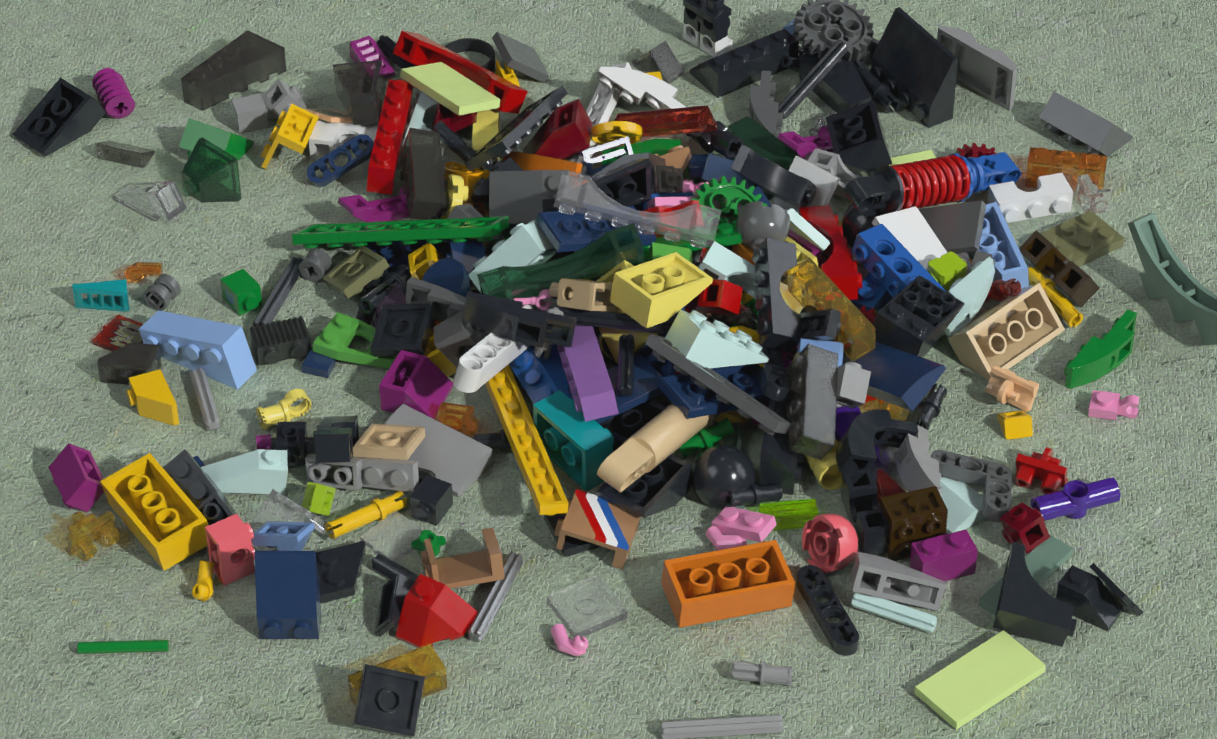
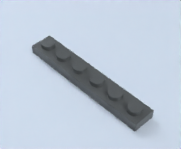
[645,334,791,435]

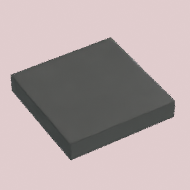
[492,32,550,83]

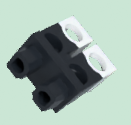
[683,0,733,57]

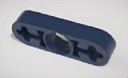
[307,134,374,187]

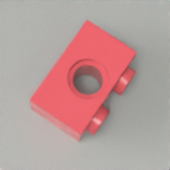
[205,514,255,586]

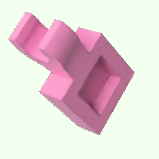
[1088,390,1139,420]

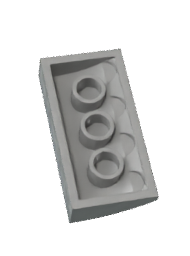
[385,404,493,497]

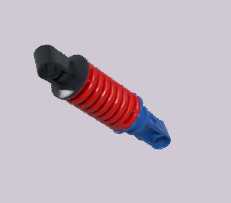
[844,152,1021,215]

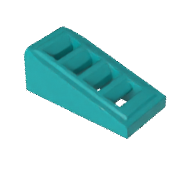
[72,279,130,312]

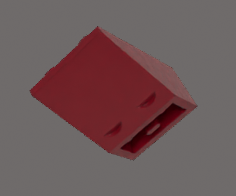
[522,99,592,160]

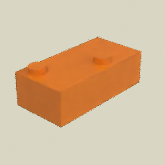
[661,540,795,628]

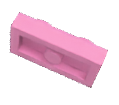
[711,506,776,542]

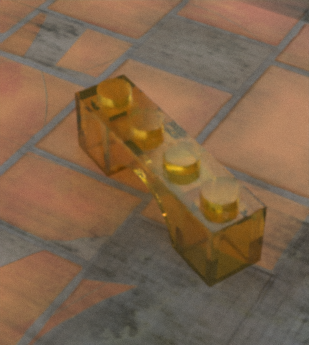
[787,258,875,361]

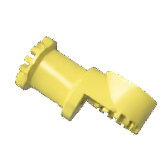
[256,389,312,431]

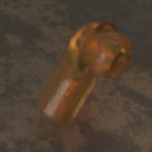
[125,262,163,283]

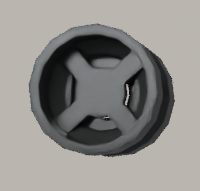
[143,274,181,311]

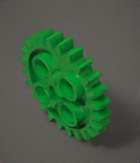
[689,176,767,251]

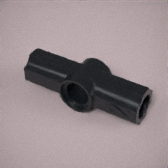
[683,115,745,159]

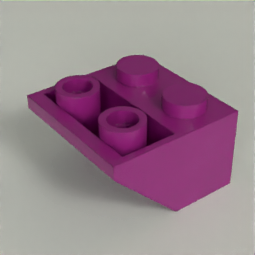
[379,350,453,419]

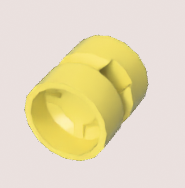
[805,436,842,490]

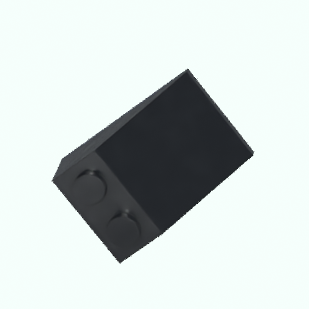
[12,77,106,157]
[596,455,692,518]

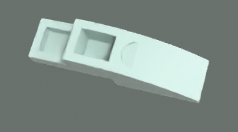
[939,256,995,338]

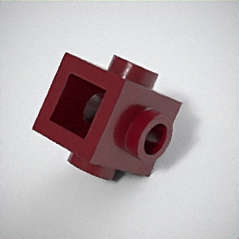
[1000,502,1050,553]

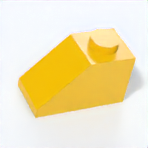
[126,369,179,426]

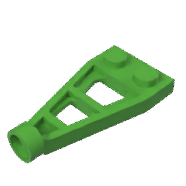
[313,312,397,369]

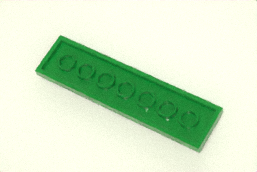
[292,216,509,248]

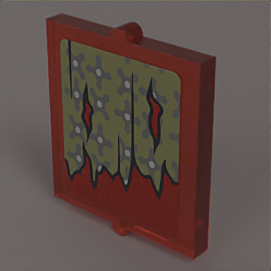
[92,314,145,359]

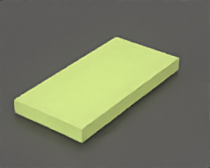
[400,62,500,115]
[914,630,1046,730]

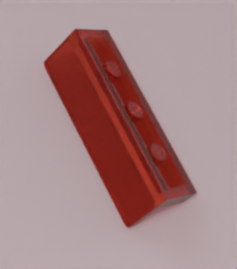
[615,105,718,137]

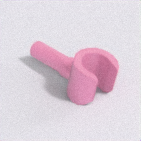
[514,289,553,311]

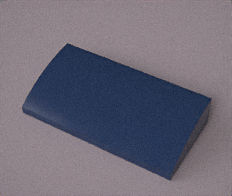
[842,340,946,412]

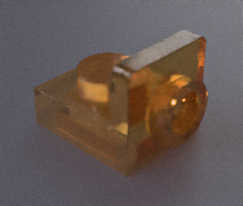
[439,402,479,438]

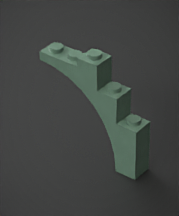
[1127,213,1217,345]

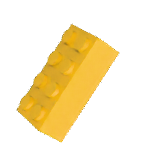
[100,453,209,571]

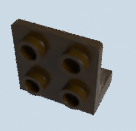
[880,486,948,561]

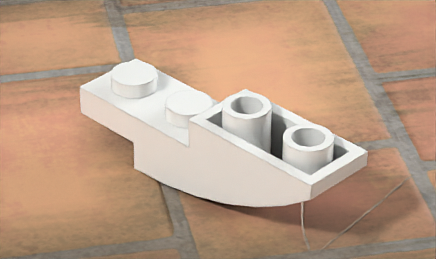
[597,67,693,125]

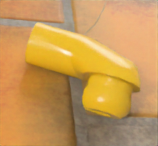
[192,560,215,601]

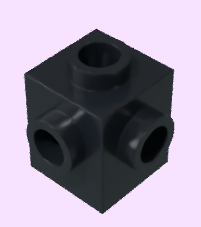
[271,422,311,466]

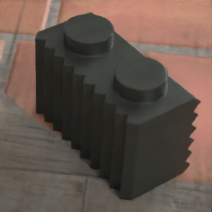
[250,316,311,366]

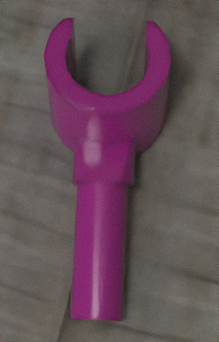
[256,434,271,450]

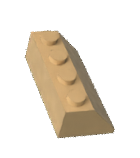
[948,283,1065,381]

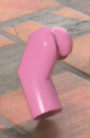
[550,624,589,657]

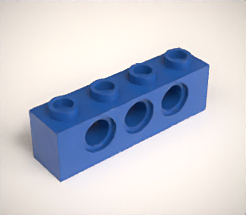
[851,223,948,297]

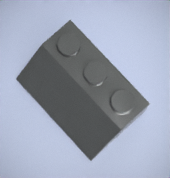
[1039,92,1133,157]

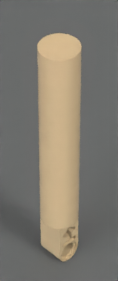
[597,403,721,492]

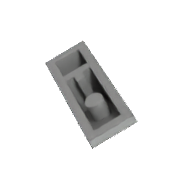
[850,552,946,611]

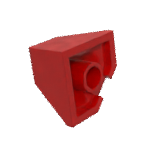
[396,574,477,650]

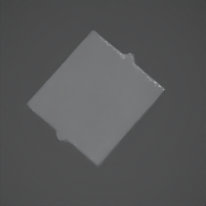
[360,511,423,562]

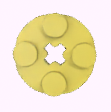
[441,174,468,219]

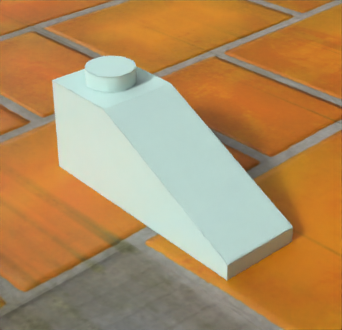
[201,449,288,495]

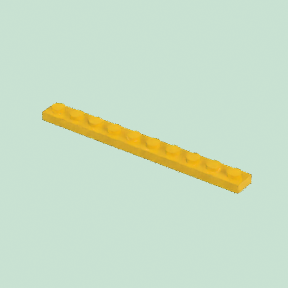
[485,364,569,515]

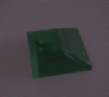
[182,137,242,203]

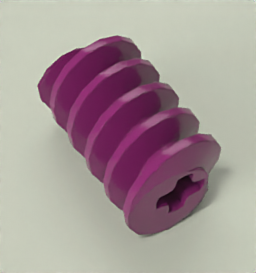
[92,67,135,119]

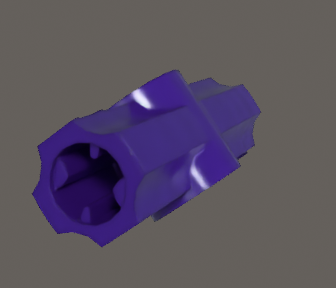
[1031,477,1121,521]

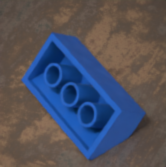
[509,344,572,404]

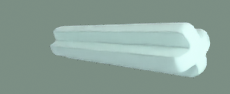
[851,592,937,633]

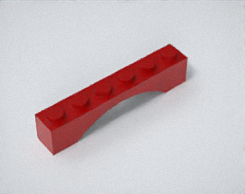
[393,30,528,114]
[366,79,414,195]
[799,205,862,302]
[600,277,743,315]

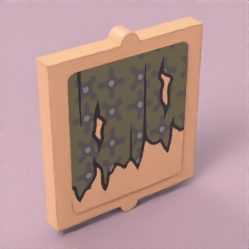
[304,109,363,123]

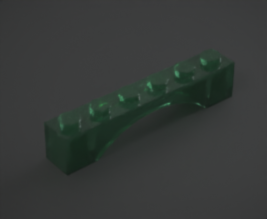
[477,223,645,300]

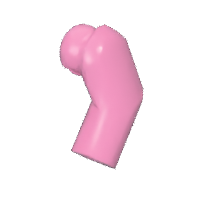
[705,526,747,550]

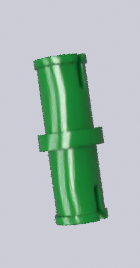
[679,417,735,459]

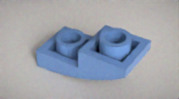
[701,154,750,189]

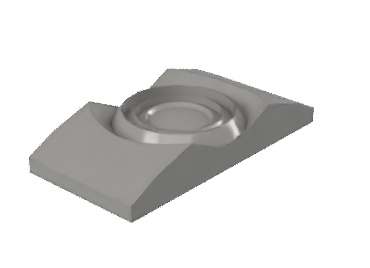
[937,26,1017,111]

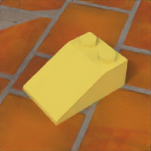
[610,252,713,328]

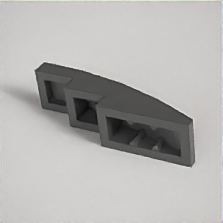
[406,277,491,336]

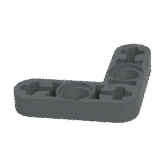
[931,450,1012,522]

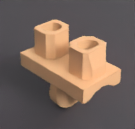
[985,365,1039,412]

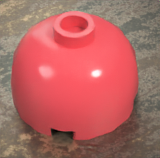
[802,514,858,573]

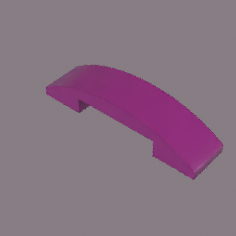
[778,126,834,160]
[338,184,436,222]

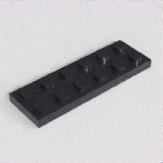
[464,85,568,172]

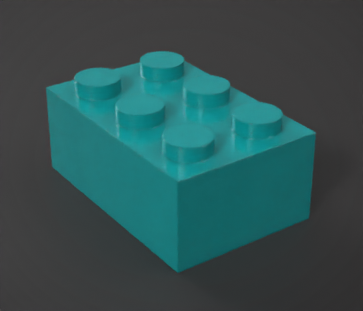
[533,390,614,492]

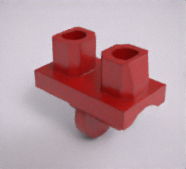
[1015,447,1068,494]

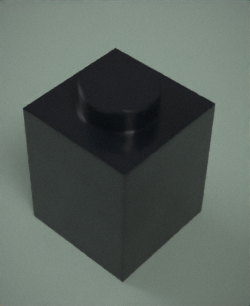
[410,475,453,526]

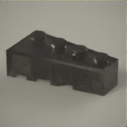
[785,344,838,460]

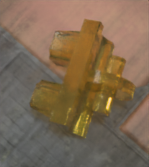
[65,510,120,562]

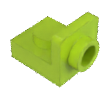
[301,482,336,516]

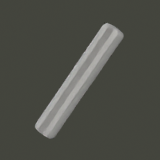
[190,368,220,431]

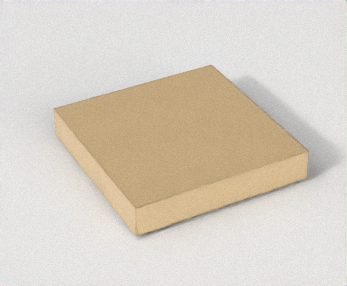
[353,424,425,460]

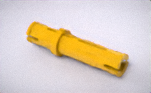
[1028,266,1083,327]
[325,491,407,540]

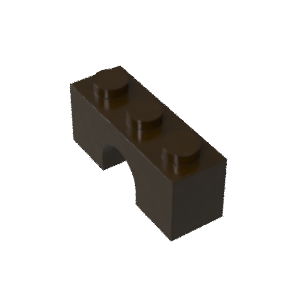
[1019,230,1100,308]

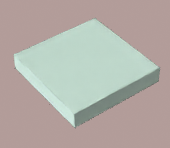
[785,208,830,251]

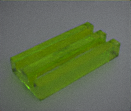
[758,499,818,531]

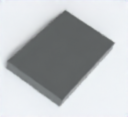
[918,200,986,254]

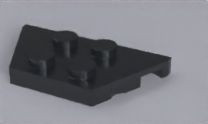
[316,540,366,604]

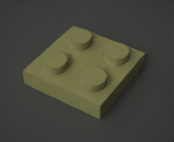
[322,246,389,299]

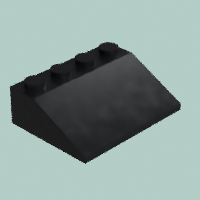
[870,7,958,128]

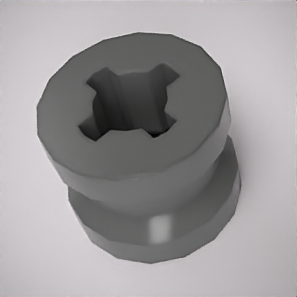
[299,248,332,282]

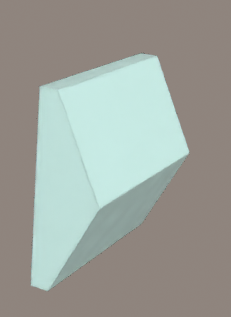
[940,477,985,534]

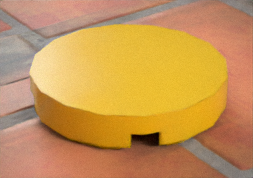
[591,121,642,146]

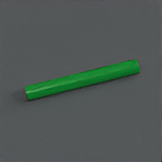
[77,640,169,654]

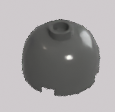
[736,201,790,251]

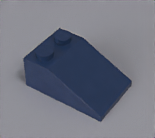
[254,551,322,639]

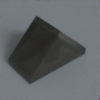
[631,41,684,84]

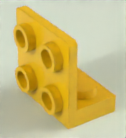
[260,103,319,169]

